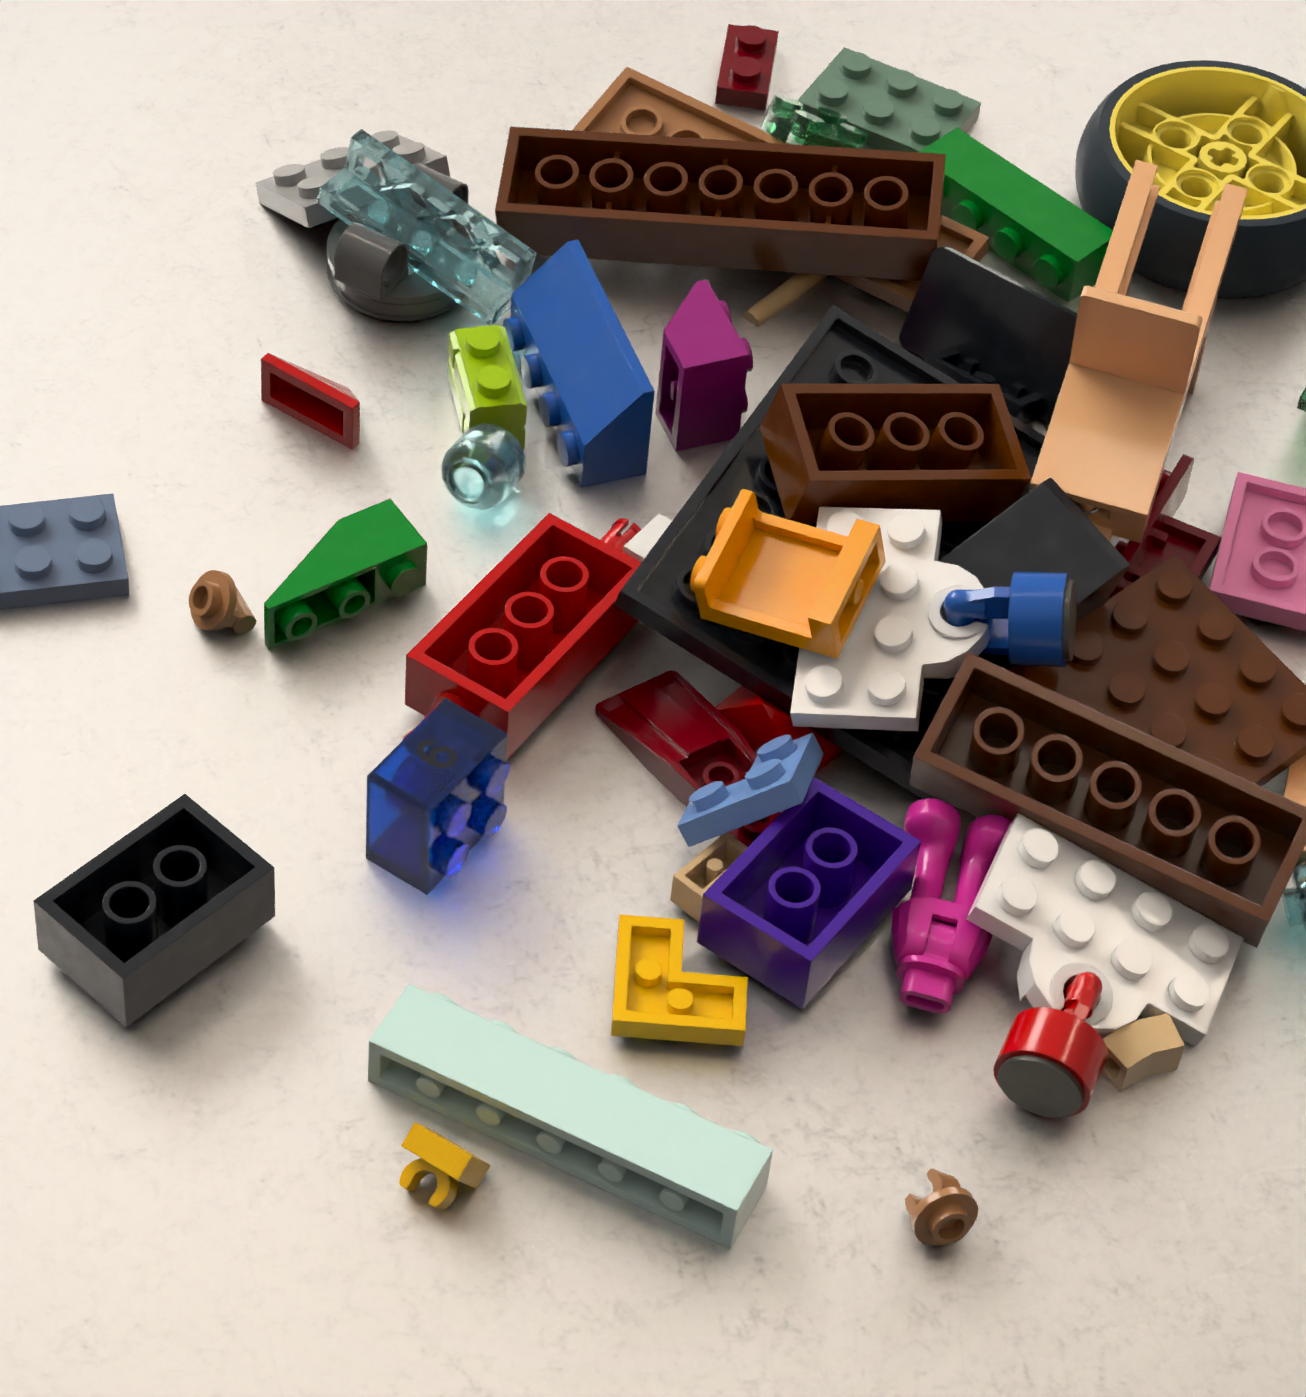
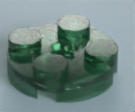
[761,94,869,149]

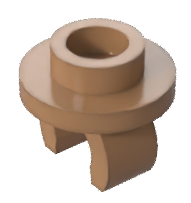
[905,1168,978,1246]

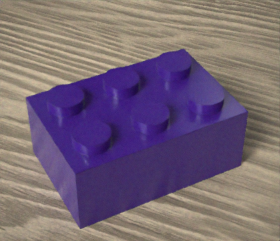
[697,778,921,1009]

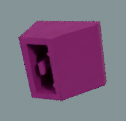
[655,280,753,452]

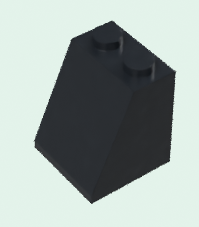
[939,478,1130,670]

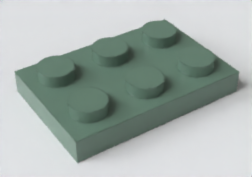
[795,47,981,152]

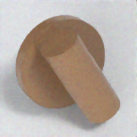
[189,570,256,634]

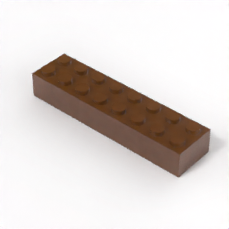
[495,126,946,281]

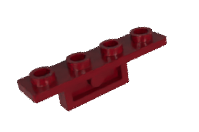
[1108,454,1221,599]

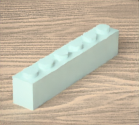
[368,984,773,1249]

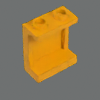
[690,489,886,659]

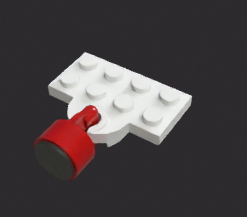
[966,813,1244,1118]

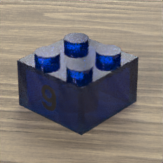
[366,698,510,895]

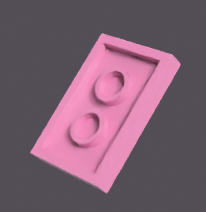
[1209,472,1306,631]

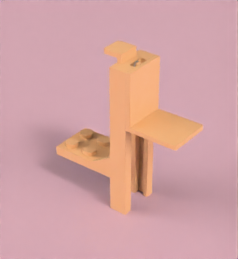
[1029,160,1248,543]

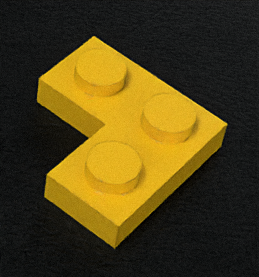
[611,914,748,1046]

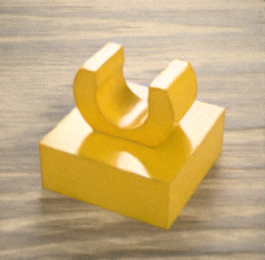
[399,1122,490,1210]

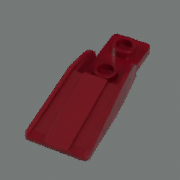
[595,670,781,847]

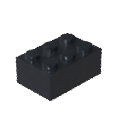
[33,794,275,1027]

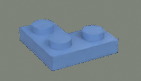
[677,733,824,847]

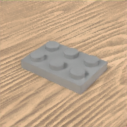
[255,131,450,228]

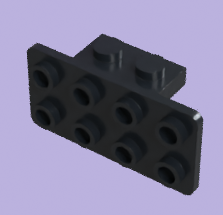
[899,246,1077,424]

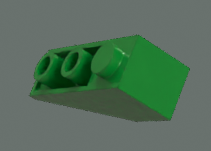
[264,498,427,650]

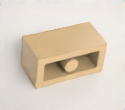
[670,832,748,922]

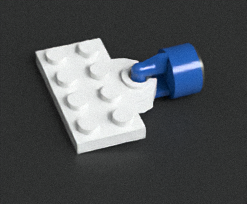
[790,507,1076,731]

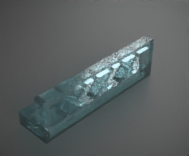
[317,129,537,326]

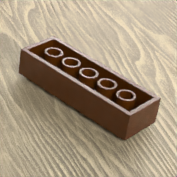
[909,652,1306,948]

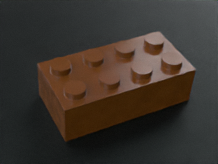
[760,384,1031,524]

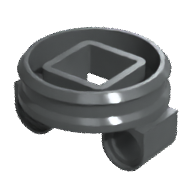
[327,163,476,322]

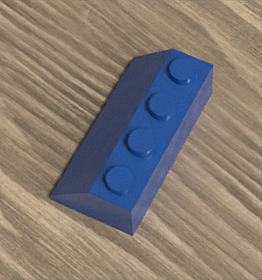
[503,240,655,488]

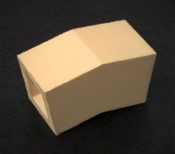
[1101,1013,1185,1092]

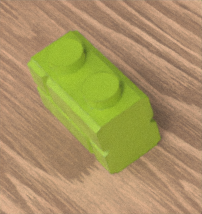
[447,325,527,458]

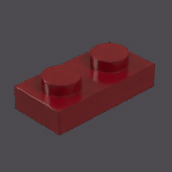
[715,24,779,110]

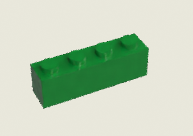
[919,128,1113,303]

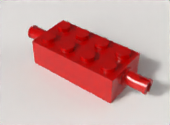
[402,513,641,767]

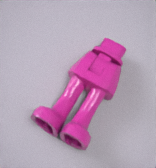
[891,798,1012,1014]

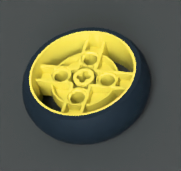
[1075,60,1306,298]

